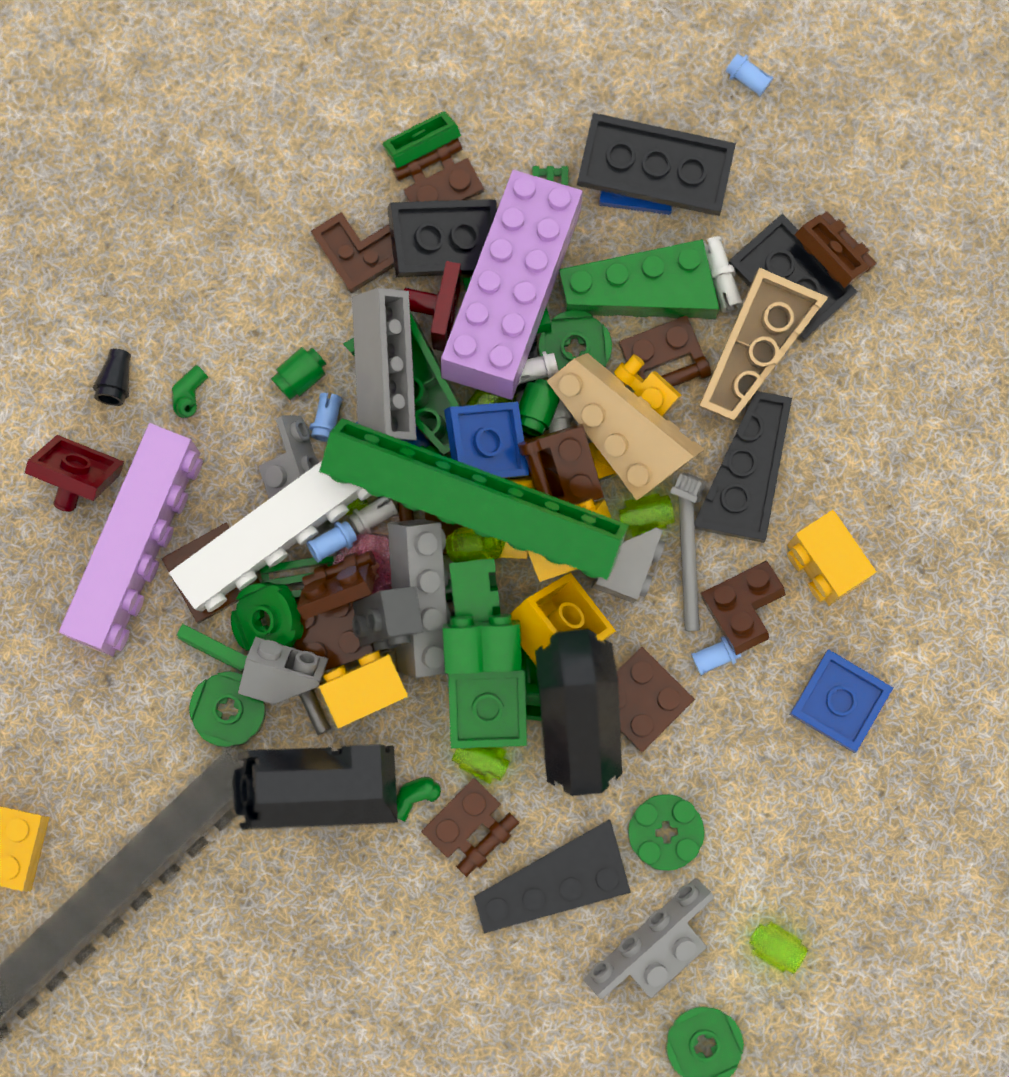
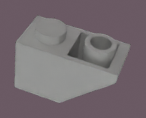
[591,528,665,603]
[238,637,328,704]

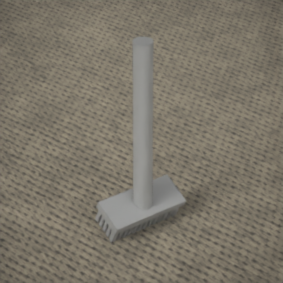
[670,473,707,631]

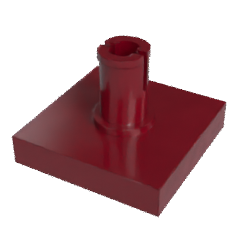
[404,261,462,351]
[25,435,124,512]

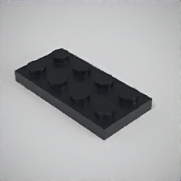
[577,113,736,216]

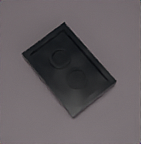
[387,199,497,277]
[729,213,857,343]

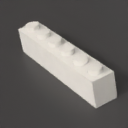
[169,461,372,612]

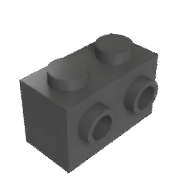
[352,586,424,652]

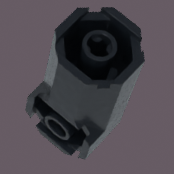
[535,629,622,796]
[233,745,398,830]

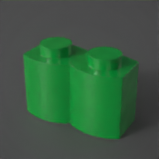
[443,614,522,674]

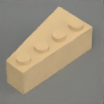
[698,268,828,421]
[547,353,705,500]

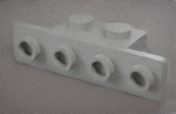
[258,415,346,557]
[584,879,714,999]

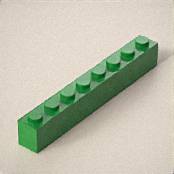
[319,418,629,580]

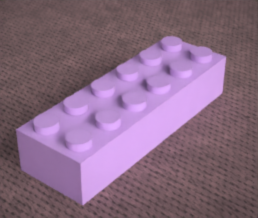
[441,170,583,400]
[59,423,203,657]

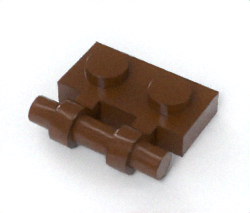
[392,138,484,202]
[795,211,877,288]
[297,551,376,620]
[421,778,520,877]

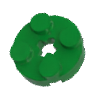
[538,310,612,371]
[231,582,304,651]
[189,671,266,748]
[628,794,704,871]
[666,1006,744,1077]

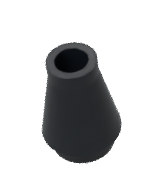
[93,348,131,406]

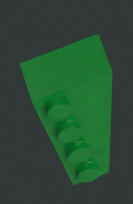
[558,239,719,320]
[343,312,462,458]
[445,558,501,623]

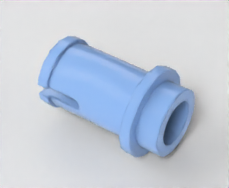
[725,53,773,97]
[309,393,343,442]
[306,521,357,563]
[691,636,742,675]

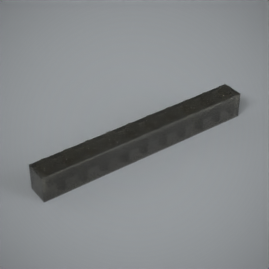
[0,745,244,1043]

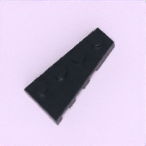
[694,391,792,543]
[474,819,631,933]

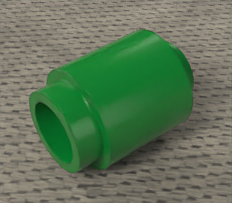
[271,347,326,400]
[519,379,560,437]

